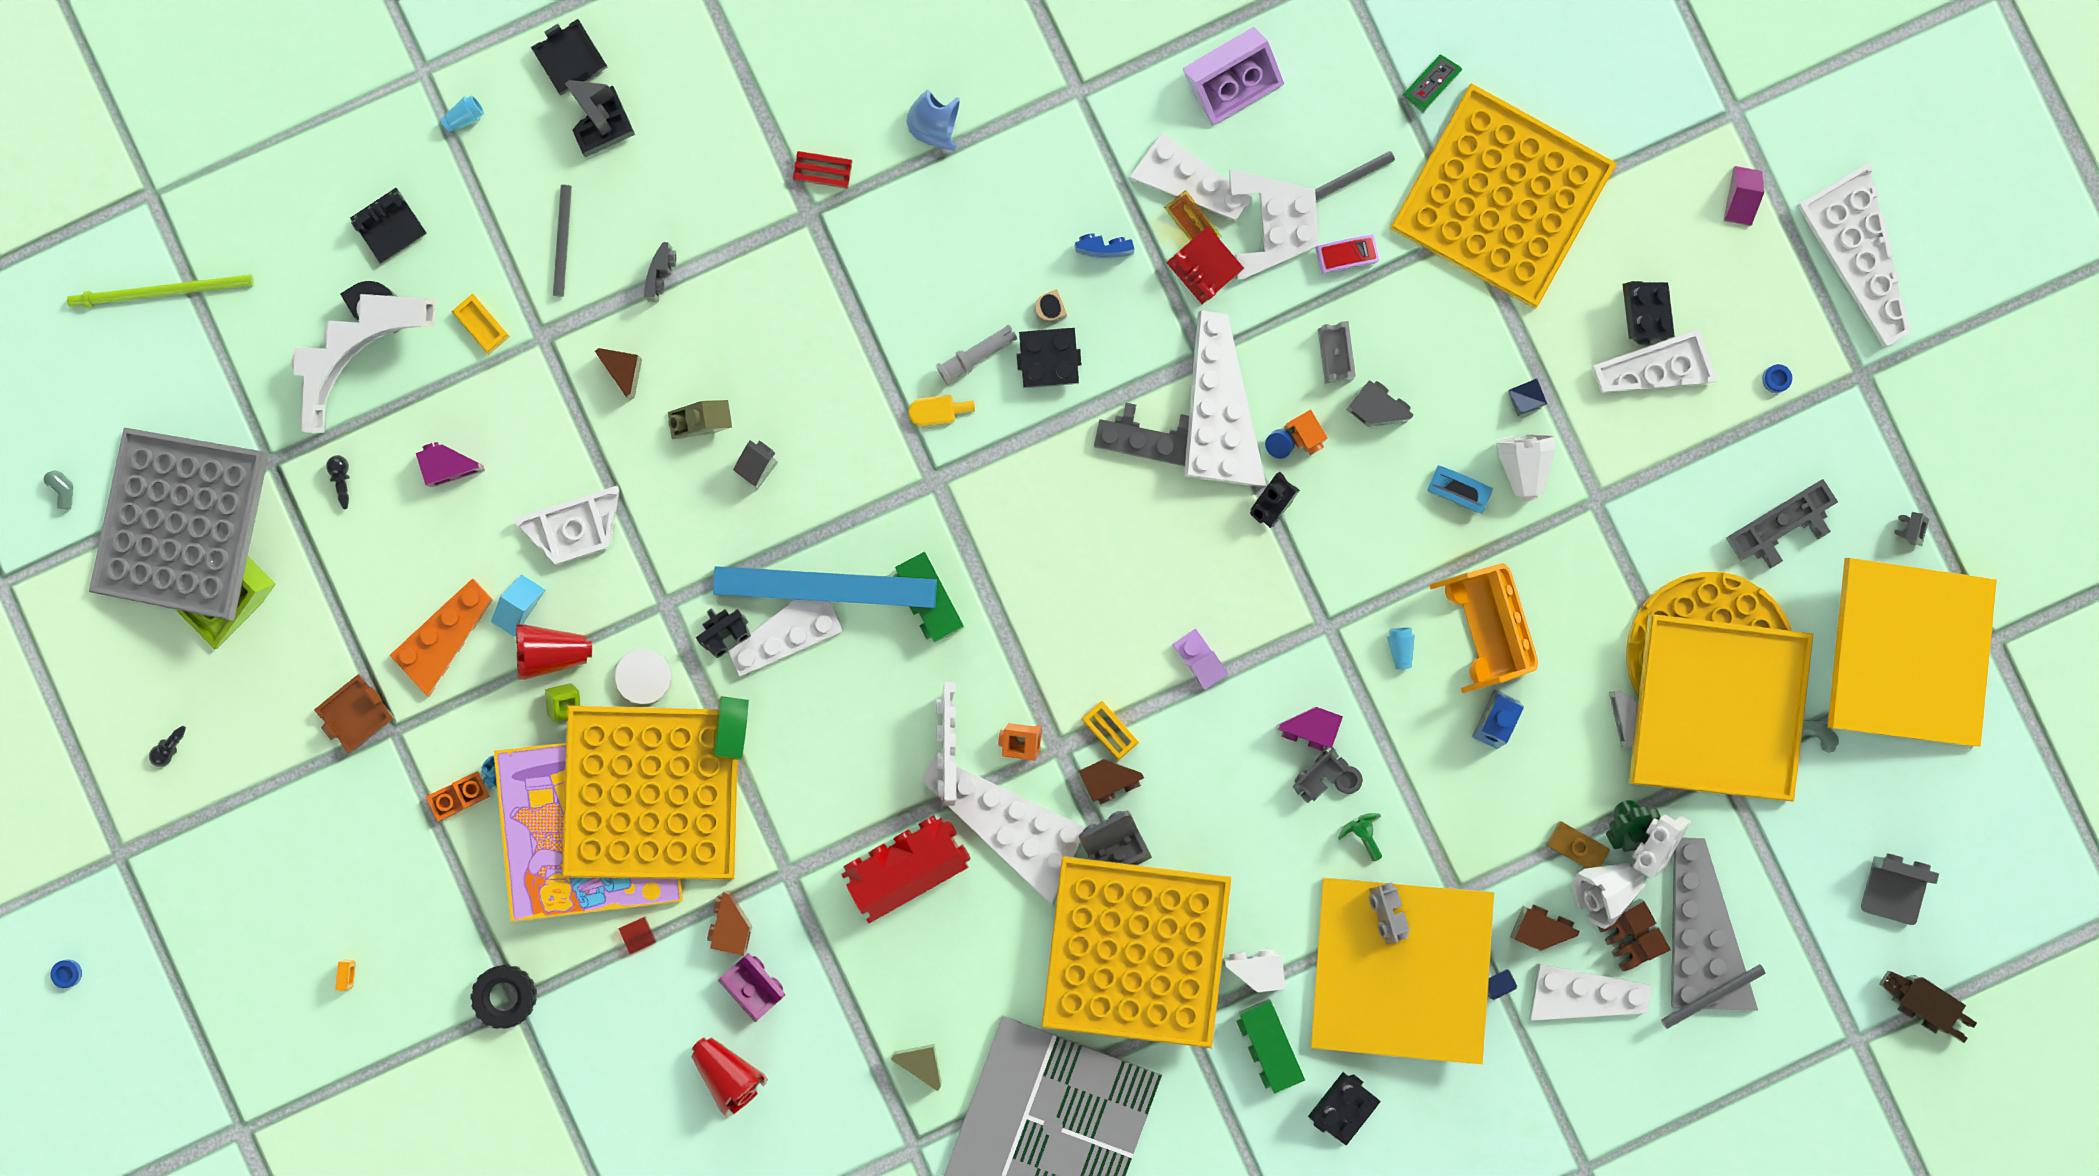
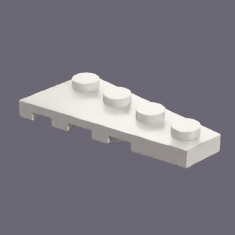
[1129,133,1252,222]
[1592,329,1718,393]
[728,599,843,677]
[1529,964,1652,1021]

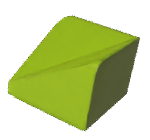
[545,683,580,722]

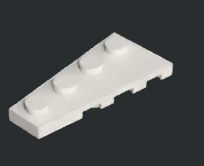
[936,682,956,806]

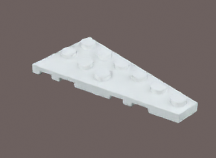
[1797,161,1911,348]
[1184,310,1267,488]

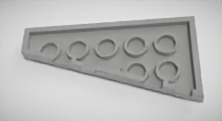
[1671,837,1759,1011]

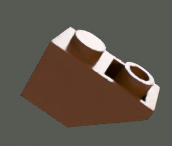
[1079,759,1144,804]
[1510,904,1580,951]

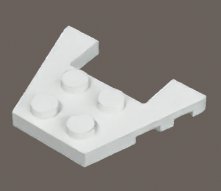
[1228,170,1319,280]

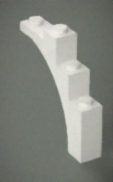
[291,294,436,433]

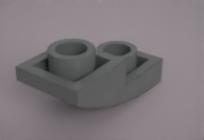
[644,242,677,302]

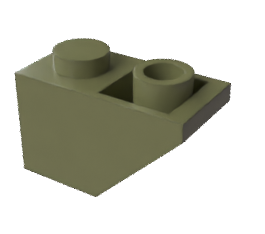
[668,400,732,439]

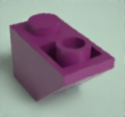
[1276,707,1343,752]

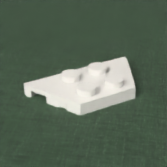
[513,486,620,565]

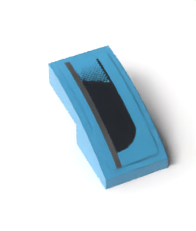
[1427,465,1493,514]

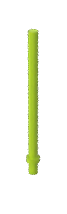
[67,274,254,308]

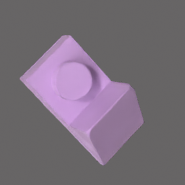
[1172,628,1228,690]

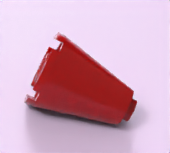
[516,624,592,680]
[691,1037,768,1118]

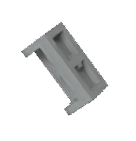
[1318,321,1356,384]

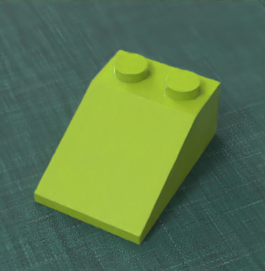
[176,556,276,650]

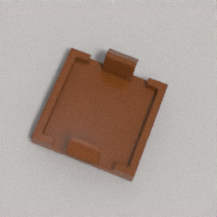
[314,674,395,754]

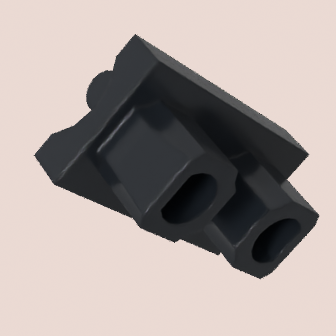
[1250,472,1300,528]
[695,608,751,658]

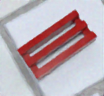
[793,151,853,189]

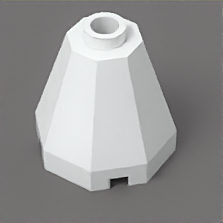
[1496,434,1556,501]
[1571,863,1645,929]

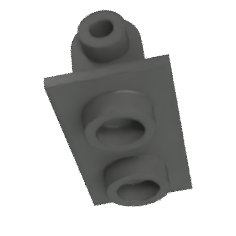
[1292,748,1349,803]

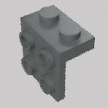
[1078,810,1152,865]
[1861,853,1940,925]

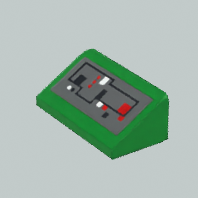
[1403,54,1463,113]

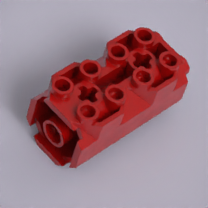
[841,815,971,924]

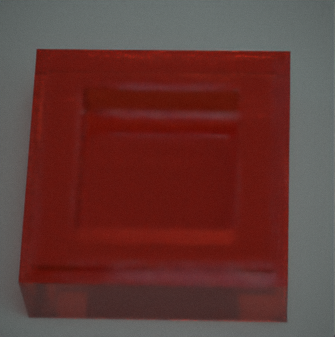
[618,916,657,954]

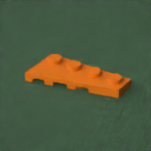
[390,578,494,696]

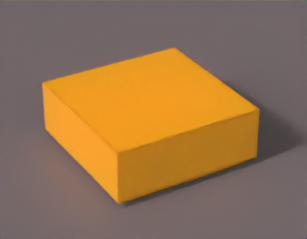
[335,959,356,991]

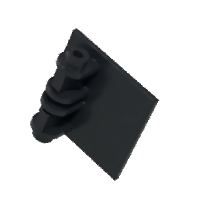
[350,187,427,264]

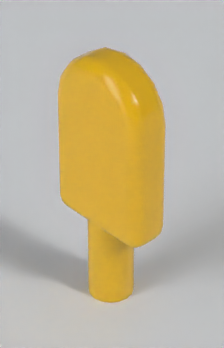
[908,395,975,427]

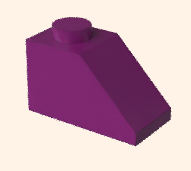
[415,442,485,488]

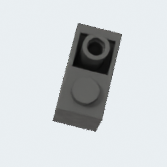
[1346,380,1414,427]
[733,440,778,489]

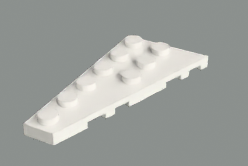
[922,756,1086,904]

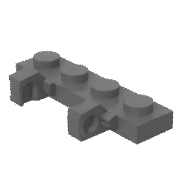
[1094,403,1189,467]
[1726,479,1838,568]

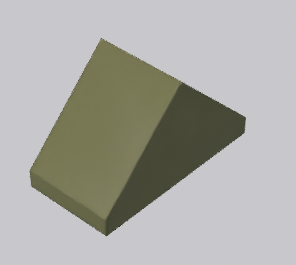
[891,1044,942,1091]

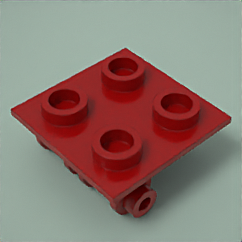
[1166,226,1245,304]

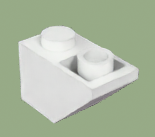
[1223,949,1286,992]

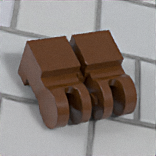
[1597,899,1671,972]

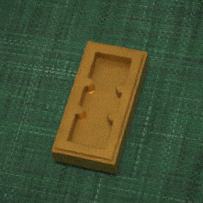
[1546,821,1610,868]

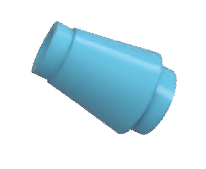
[441,95,485,133]
[1387,627,1415,669]

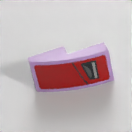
[1315,234,1380,274]

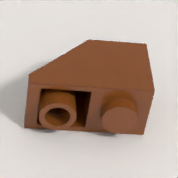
[707,891,753,956]

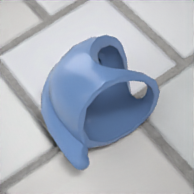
[906,89,960,150]

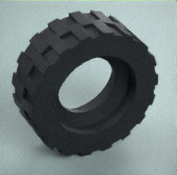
[470,964,537,1029]

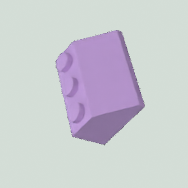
[1182,27,1285,125]

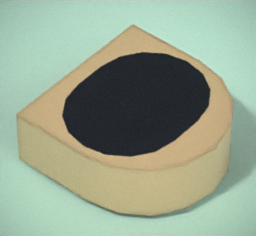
[1035,289,1067,322]

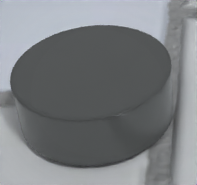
[1334,766,1363,794]

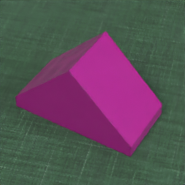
[1723,166,1765,226]

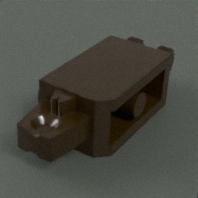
[1879,970,1977,1043]

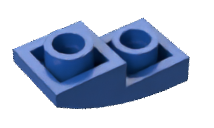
[1074,233,1135,258]

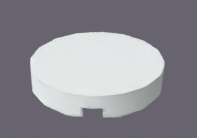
[615,648,672,705]

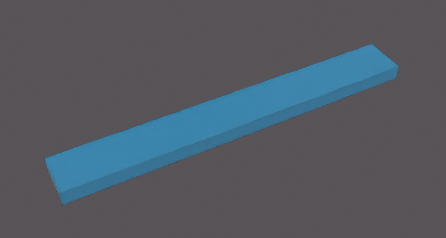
[713,566,937,608]

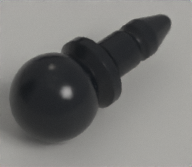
[326,455,350,510]
[149,726,186,767]

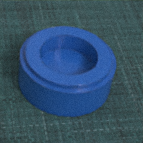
[1762,364,1793,393]
[1265,429,1295,459]
[50,959,82,989]

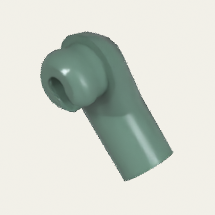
[43,470,73,509]

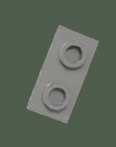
[1369,882,1410,944]

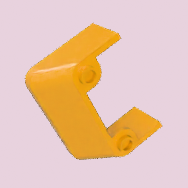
[1429,563,1538,693]

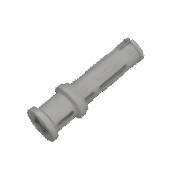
[935,324,1018,386]

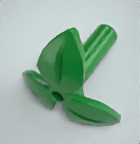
[1338,813,1382,861]

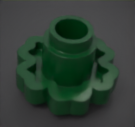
[1606,800,1661,852]

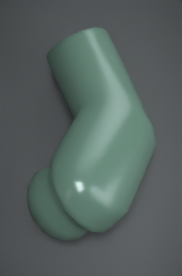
[1802,721,1839,753]

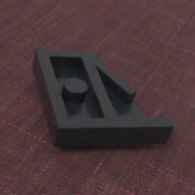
[572,85,636,157]

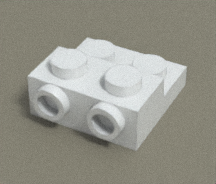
[1633,814,1691,879]

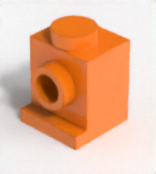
[1284,409,1328,456]
[998,723,1042,761]

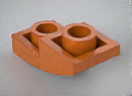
[425,771,490,823]

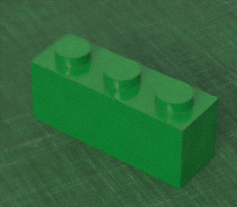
[893,551,965,643]
[1236,999,1305,1094]

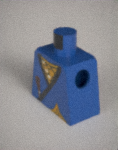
[1472,689,1524,749]

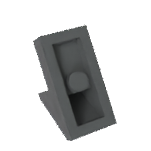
[565,80,614,136]

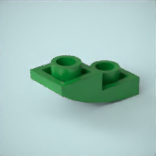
[713,696,749,760]

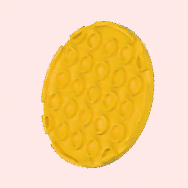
[1626,572,1792,699]

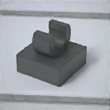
[1894,512,1929,546]

